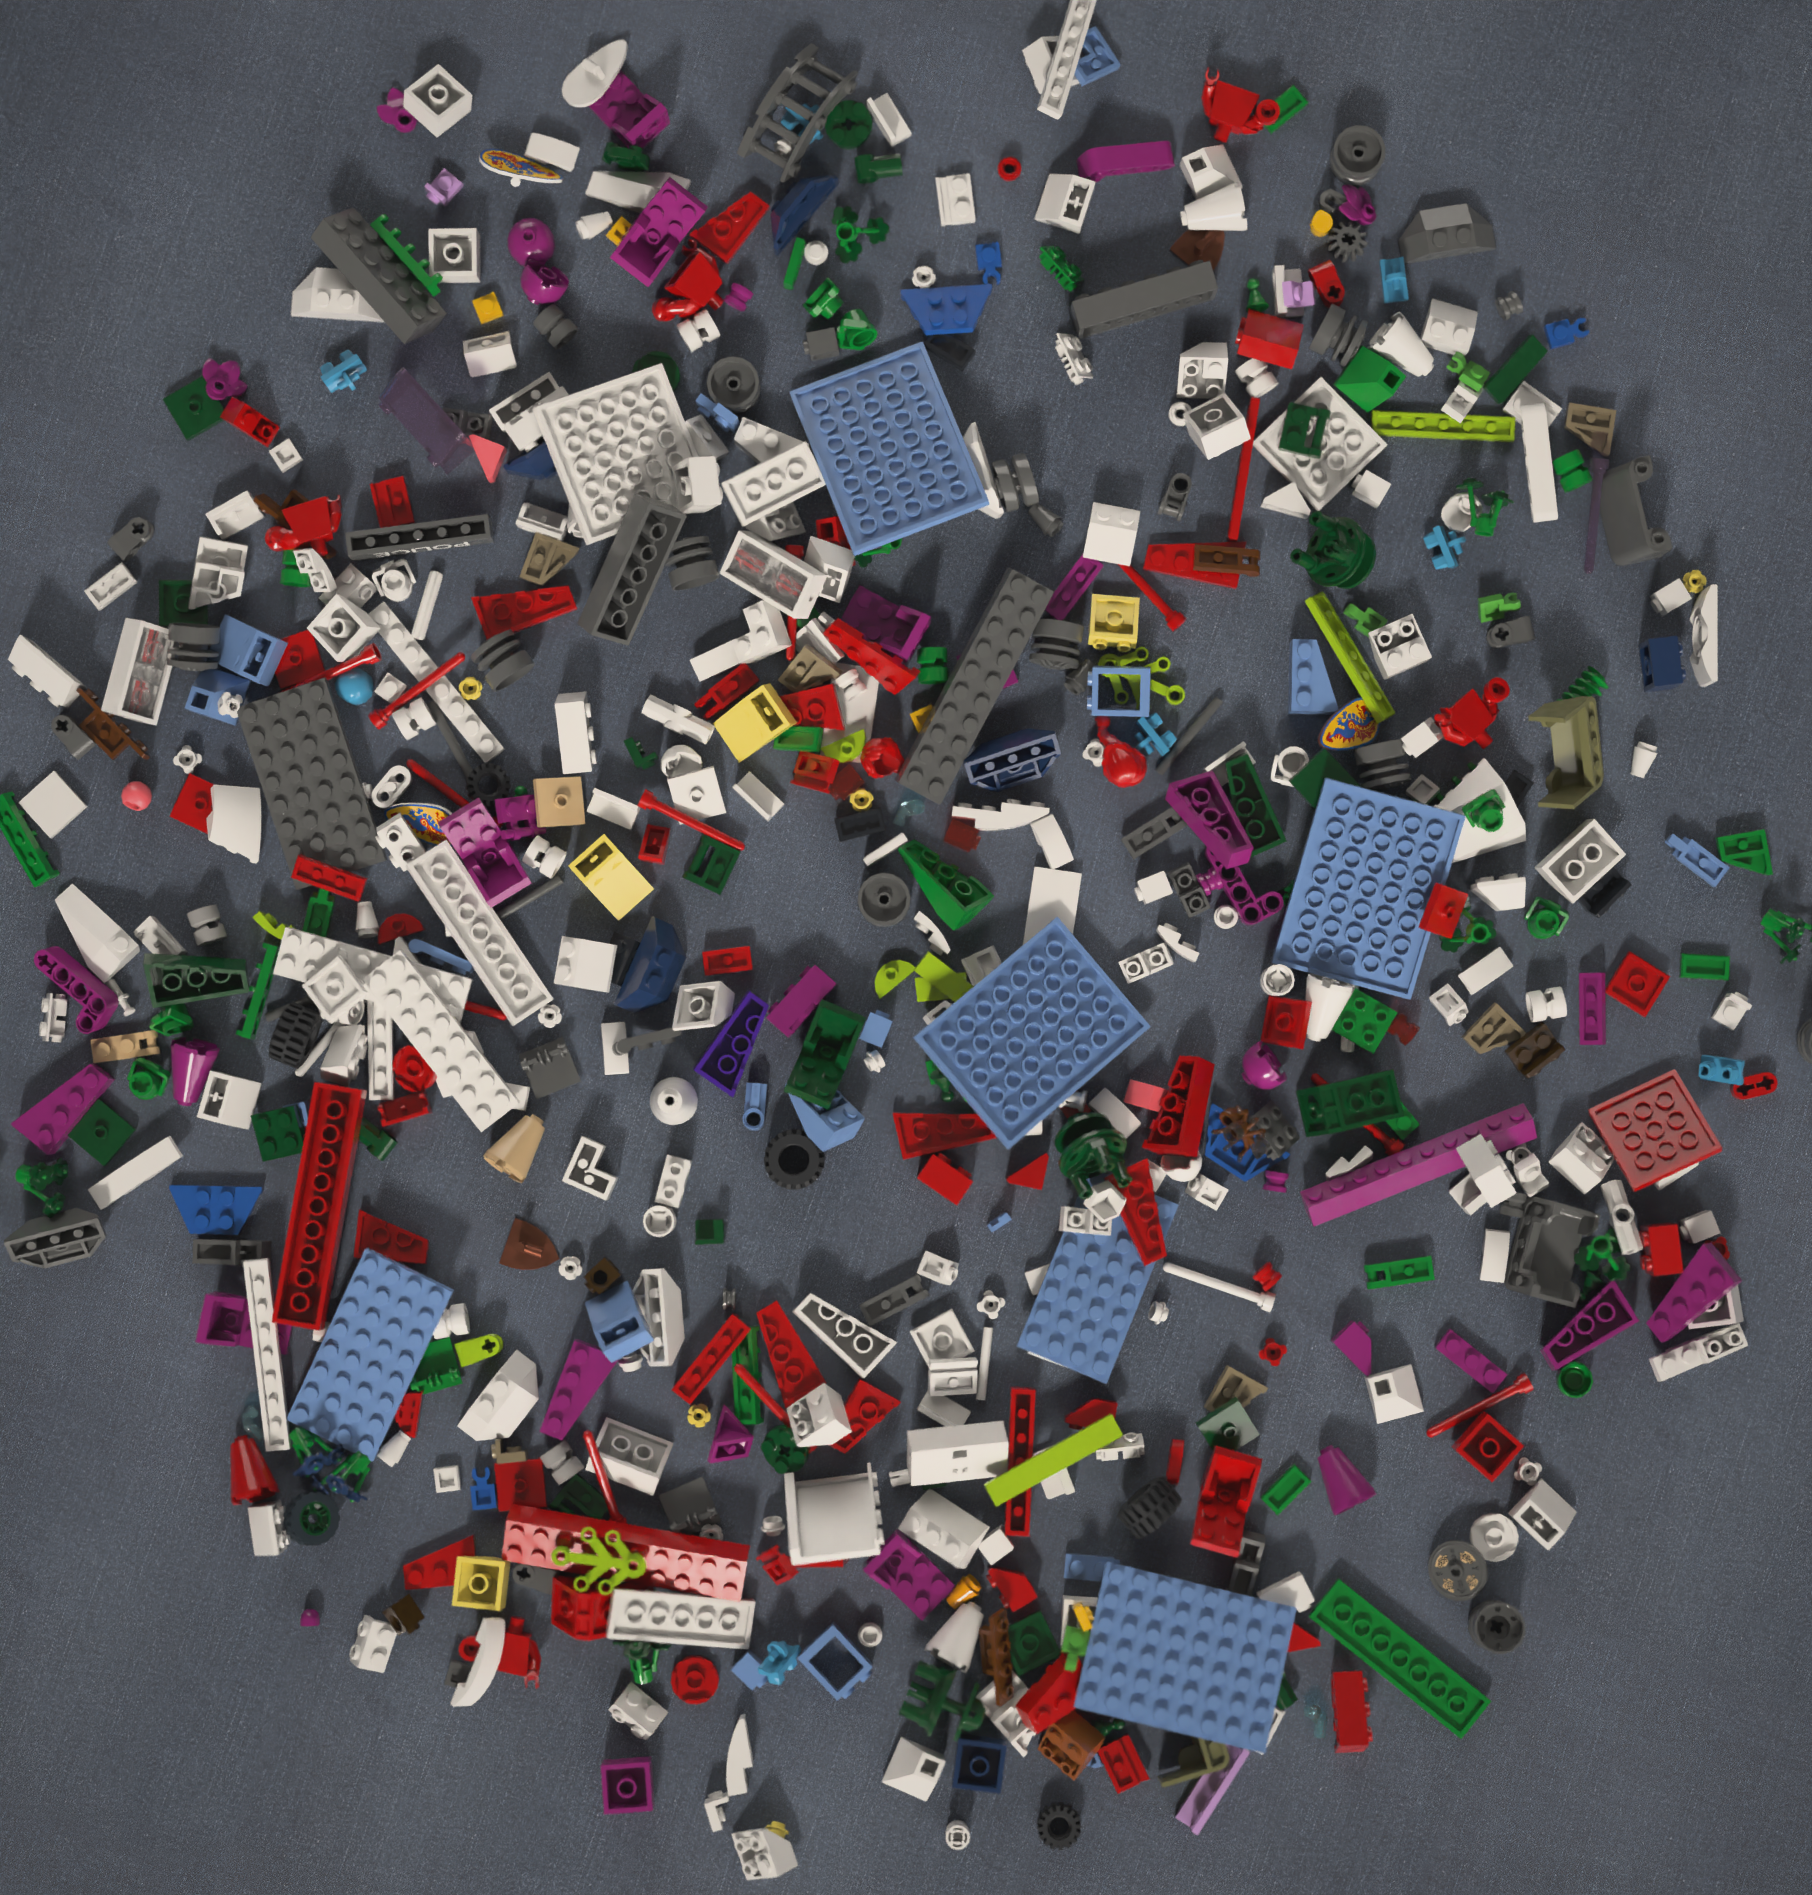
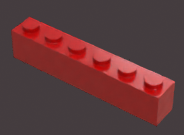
[1004,1386,1036,1536]

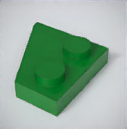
[1715,829,1773,876]

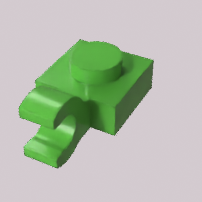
[1447,352,1490,392]
[1478,593,1521,623]
[1343,603,1388,638]
[1061,1626,1090,1672]

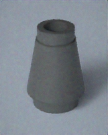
[1028,503,1064,537]
[1064,659,1096,695]

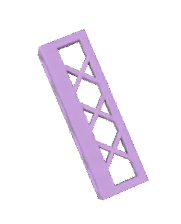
[1175,1744,1250,1835]

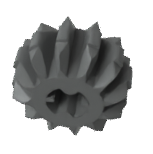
[1327,221,1368,262]

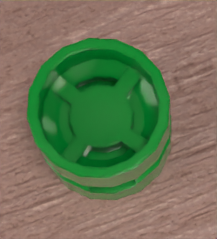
[1552,449,1593,493]
[280,550,311,587]
[917,647,948,684]

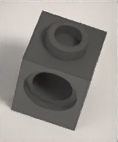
[803,327,839,361]

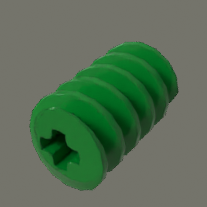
[1556,665,1609,701]

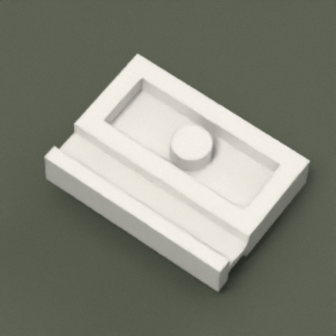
[936,173,975,227]
[1502,381,1562,428]
[796,618,845,665]
[961,945,1002,986]
[928,1357,978,1396]

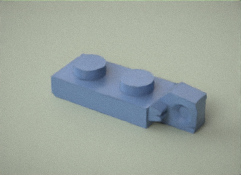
[1665,834,1729,887]
[1064,1553,1131,1582]

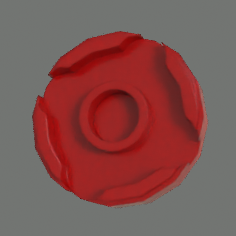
[393,1044,437,1092]
[671,1655,719,1705]

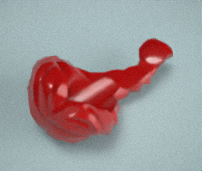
[1094,716,1147,788]
[860,737,905,778]

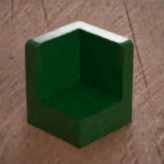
[695,1219,725,1245]

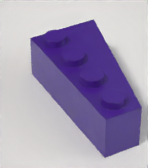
[693,990,769,1098]

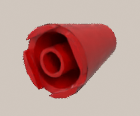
[230,1435,280,1505]

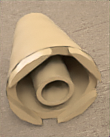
[483,1114,545,1183]

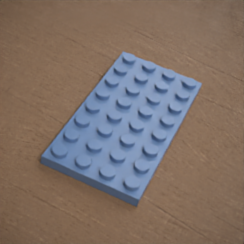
[1017,1173,1178,1384]
[287,1248,454,1462]

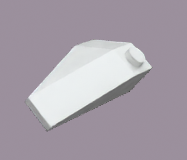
[586,171,691,213]

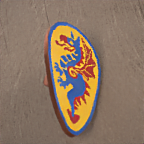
[1318,697,1380,751]

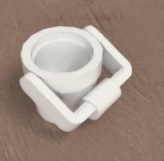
[372,559,416,602]
[1271,746,1309,787]

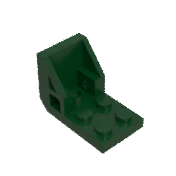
[784,1000,866,1109]
[1296,1069,1404,1137]

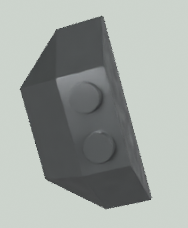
[1398,203,1496,264]
[4,1208,106,1269]

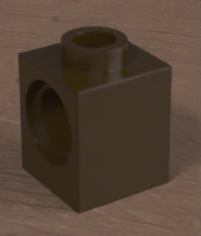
[583,1256,623,1295]
[382,1594,425,1636]

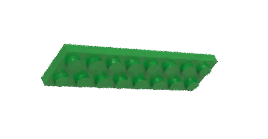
[1308,1578,1491,1739]

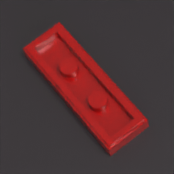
[291,854,368,902]

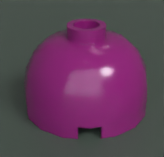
[507,218,555,266]
[520,259,569,305]
[1241,1041,1287,1090]

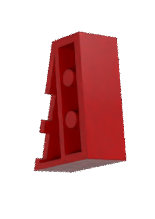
[1015,1651,1083,1734]
[1330,1671,1372,1753]

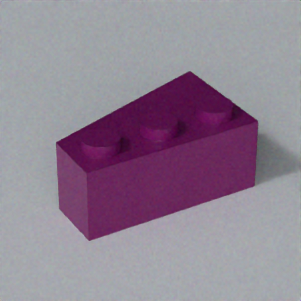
[766,965,837,1038]

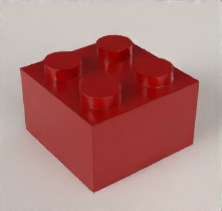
[917,1152,973,1205]
[1638,1222,1683,1276]
[1452,1411,1524,1482]

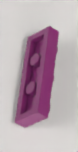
[1044,554,1104,621]
[1579,973,1606,1045]
[1434,1329,1507,1393]

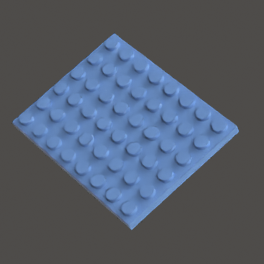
[789,341,990,556]
[1271,777,1466,1000]
[913,917,1151,1150]
[1073,1562,1296,1754]

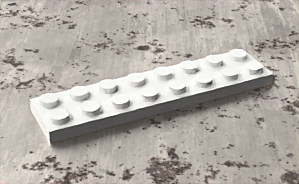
[405,840,553,1026]
[273,927,473,1024]
[362,949,520,1132]

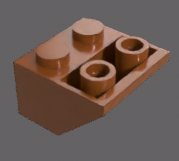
[1038,1710,1105,1780]

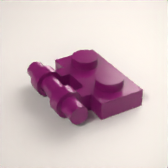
[495,794,546,841]

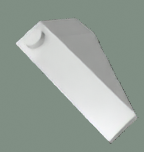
[55,884,140,984]

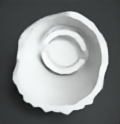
[1441,492,1483,533]
[661,745,702,777]
[1160,1150,1202,1182]

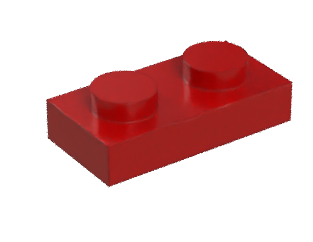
[702,946,753,976]

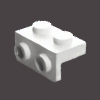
[319,563,378,608]
[350,1615,397,1673]
[609,1682,668,1740]

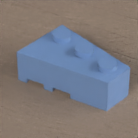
[1288,639,1338,715]

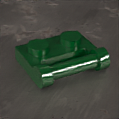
[1278,402,1331,459]
[682,834,741,895]
[548,1473,608,1519]

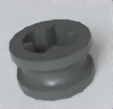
[723,1288,736,1310]

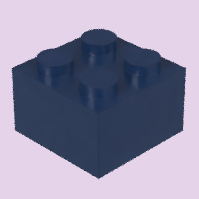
[1638,636,1686,693]
[952,1734,1007,1794]

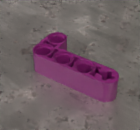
[1076,141,1175,183]
[1204,846,1284,926]
[34,946,119,1034]

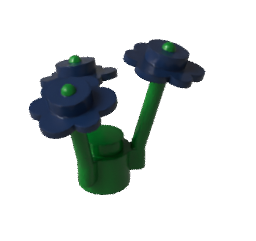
[289,1426,345,1478]
[311,1451,371,1503]

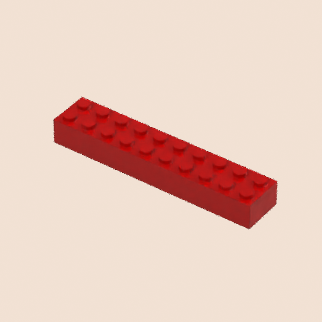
[271,1082,367,1330]
[501,1504,750,1602]

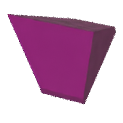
[707,1404,754,1464]

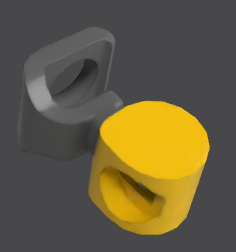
[1310,189,1347,237]

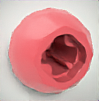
[121,781,152,811]

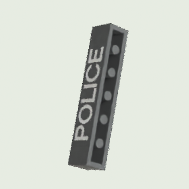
[345,514,494,561]

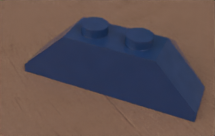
[770,175,839,256]
[503,438,558,480]
[963,728,1061,792]
[614,916,686,1013]

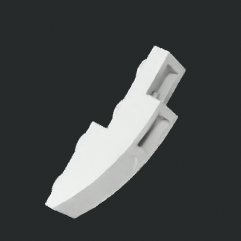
[952,799,1049,831]
[1649,1323,1748,1382]

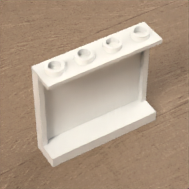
[784,1463,884,1565]

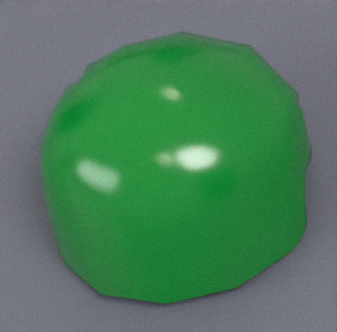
[1556,1361,1593,1398]

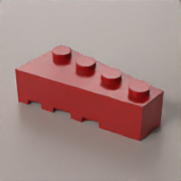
[1142,1056,1215,1158]

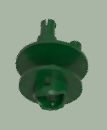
[1290,511,1376,589]
[1054,1112,1132,1199]
[898,1660,986,1742]

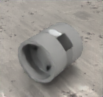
[187,904,227,946]
[540,1439,584,1485]

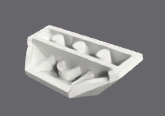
[291,267,384,322]
[963,422,1004,519]
[633,1268,685,1367]
[458,1349,539,1441]

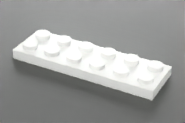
[606,1588,755,1650]

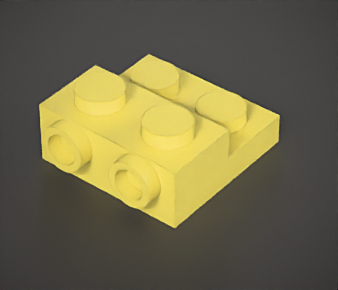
[1088,594,1140,652]

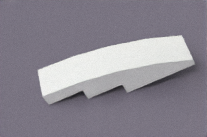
[88,1136,183,1210]

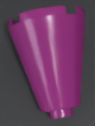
[171,1037,220,1106]
[1317,1445,1376,1516]

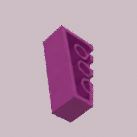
[1646,1243,1742,1343]

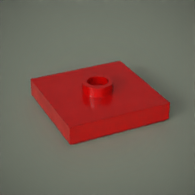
[275,630,326,690]
[170,773,214,834]
[1418,883,1469,939]
[1605,951,1671,1017]
[1260,995,1312,1049]
[494,1458,547,1512]

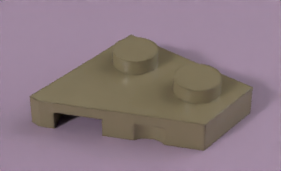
[1564,403,1616,457]
[519,532,580,586]
[778,643,843,693]
[1461,1002,1526,1054]
[1203,1365,1268,1412]

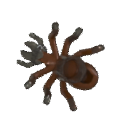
[1211,1105,1270,1163]

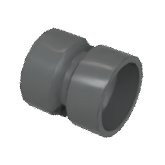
[533,304,578,350]

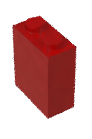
[1235,309,1304,369]

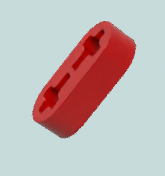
[1730,1072,1778,1100]
[1165,1438,1184,1486]

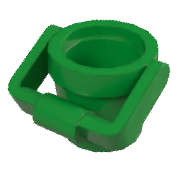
[802,277,844,320]
[836,309,878,350]
[1462,789,1506,832]
[1523,897,1569,939]
[149,1003,194,1036]
[127,1057,171,1100]

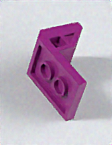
[588,70,670,149]
[610,177,708,287]
[841,585,931,665]
[437,798,532,908]
[195,1291,293,1355]
[863,1529,956,1621]

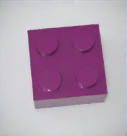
[601,1756,655,1815]

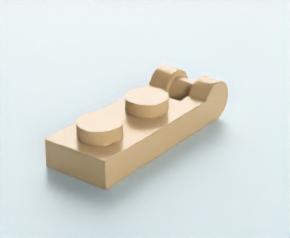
[90,1030,161,1063]

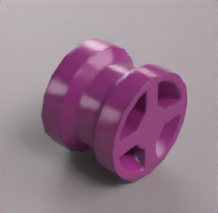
[724,283,753,312]
[1196,867,1223,896]
[1262,1170,1289,1193]

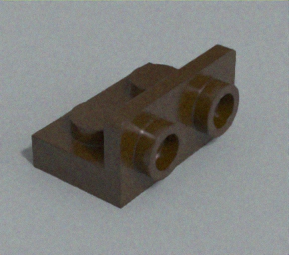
[1504,1022,1565,1078]

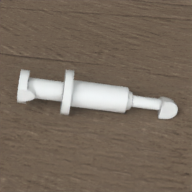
[106,978,135,1016]

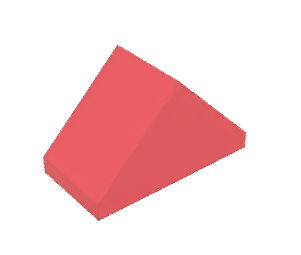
[469,434,507,484]
[1123,1079,1168,1112]

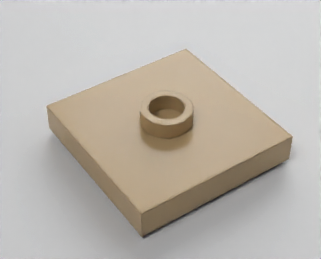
[533,777,585,827]

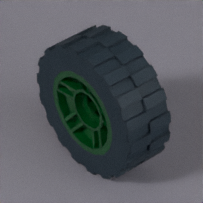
[283,1492,340,1546]

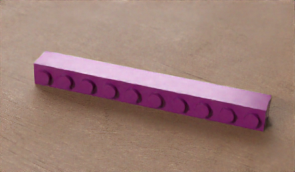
[1300,1103,1537,1226]

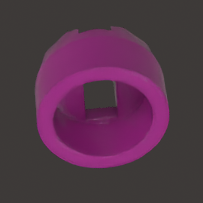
[300,1609,320,1626]

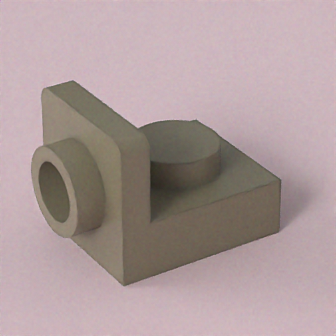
[491,1438,529,1464]

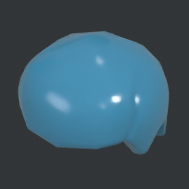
[334,667,374,705]

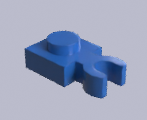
[975,242,1002,285]
[1544,318,1590,350]
[470,1466,498,1510]

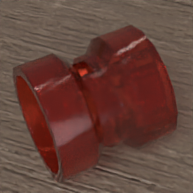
[1387,1012,1420,1046]

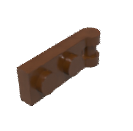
[1193,544,1261,577]

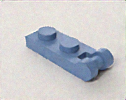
[408,939,474,975]

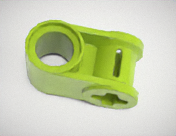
[454,1333,504,1367]

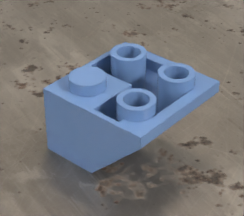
[185,669,251,726]

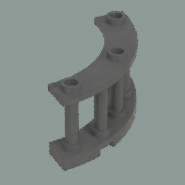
[737,43,858,183]

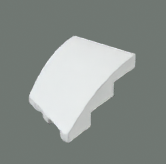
[189,536,248,609]
[206,785,261,863]
[975,1671,1036,1757]

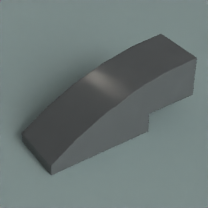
[192,1239,271,1265]
[1226,1529,1265,1597]

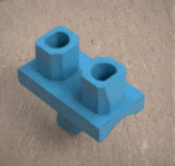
[780,103,824,144]
[1379,257,1409,303]
[320,349,367,393]
[1423,525,1466,570]
[1135,712,1177,757]
[1699,1054,1745,1085]
[758,1641,802,1685]

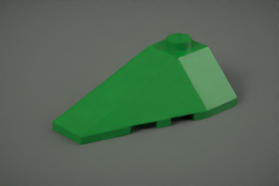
[898,839,994,931]

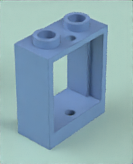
[1087,666,1151,717]
[798,1621,873,1701]

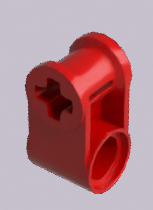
[1308,259,1345,308]

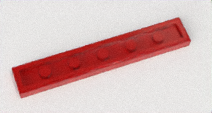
[1226,398,1260,542]

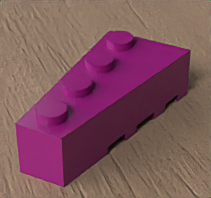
[1165,770,1253,869]
[11,1064,115,1154]
[1540,1280,1639,1371]
[539,1339,619,1440]

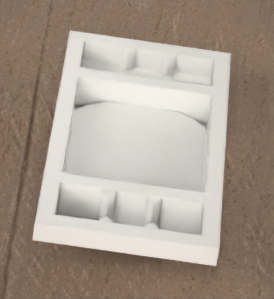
[1690,585,1718,687]

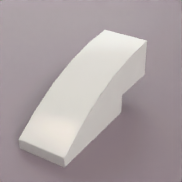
[726,1714,754,1796]

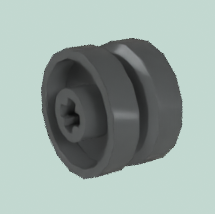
[1329,125,1385,186]
[707,356,761,415]
[991,452,1039,513]
[858,873,911,927]

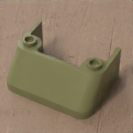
[1528,696,1604,809]
[1157,1736,1229,1788]

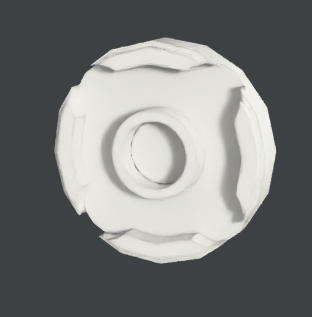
[1469,1512,1519,1562]

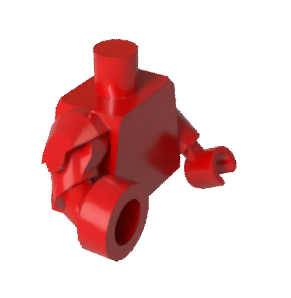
[1201,67,1280,143]
[652,239,724,322]
[265,495,342,557]
[1434,677,1510,749]
[459,1616,542,1689]

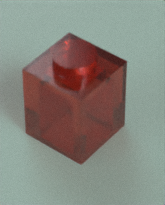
[828,764,865,802]
[943,819,981,853]

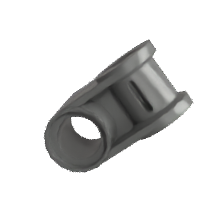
[1157,473,1192,522]
[107,517,155,562]
[1486,616,1536,648]
[51,715,96,760]
[513,1563,561,1595]

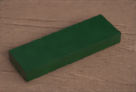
[1482,335,1548,404]

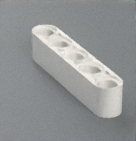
[1520,403,1558,523]

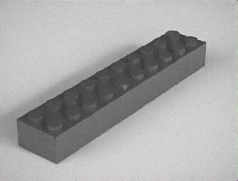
[894,568,1054,805]

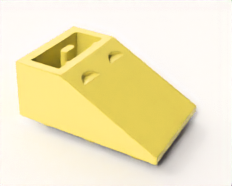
[713,683,797,763]
[568,834,654,921]

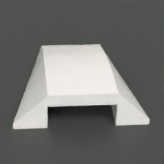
[1434,758,1526,863]

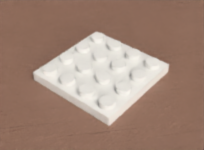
[1253,377,1388,511]

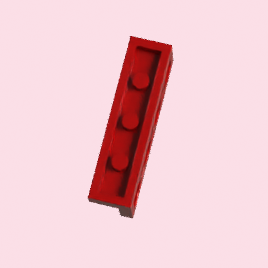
[671,1313,752,1405]

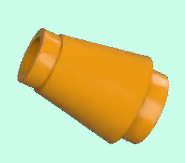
[946,1574,982,1609]

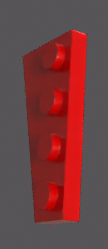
[1143,541,1247,589]
[471,586,578,640]
[823,618,920,695]
[892,1113,997,1160]
[1103,1158,1167,1266]
[756,1300,827,1408]

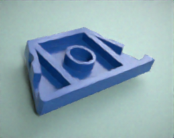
[901,284,992,335]
[1204,1103,1290,1182]
[169,1185,264,1235]

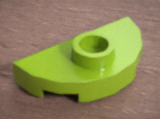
[821,729,866,763]
[875,960,915,999]

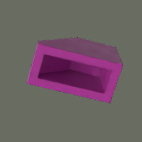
[1331,1320,1371,1377]

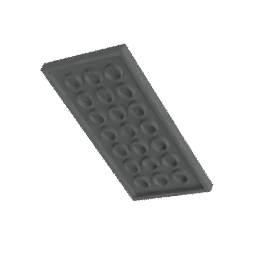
[237,678,388,890]

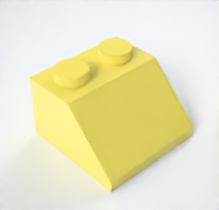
[452,1556,511,1611]

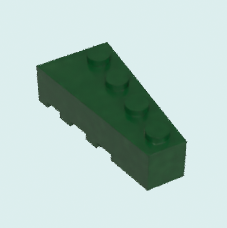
[1224,752,1287,858]
[143,953,250,1008]

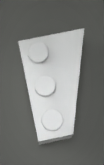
[503,386,569,453]
[734,417,810,464]
[555,691,597,774]

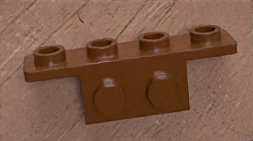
[253,489,337,559]
[76,687,150,760]
[979,1608,1014,1706]

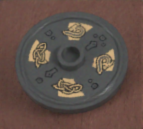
[1428,1540,1488,1601]

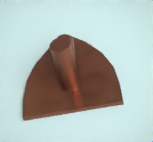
[1169,230,1225,270]
[499,1218,560,1270]

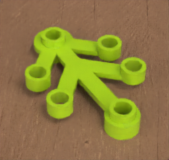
[1098,647,1185,709]
[551,1527,646,1595]

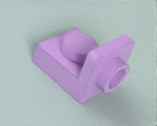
[424,168,464,207]
[1282,281,1315,309]

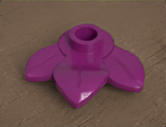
[377,88,417,133]
[1339,184,1376,225]
[202,358,247,400]

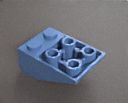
[208,614,288,687]
[785,1084,865,1152]
[585,1280,655,1363]

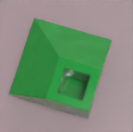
[1333,345,1406,412]

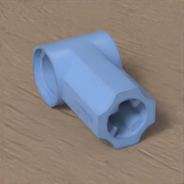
[743,1083,767,1131]

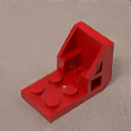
[1190,1446,1262,1558]
[551,1576,653,1641]

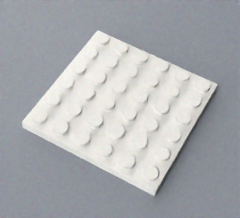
[533,363,699,545]

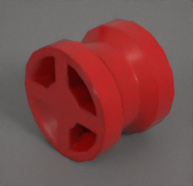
[1252,1261,1283,1292]

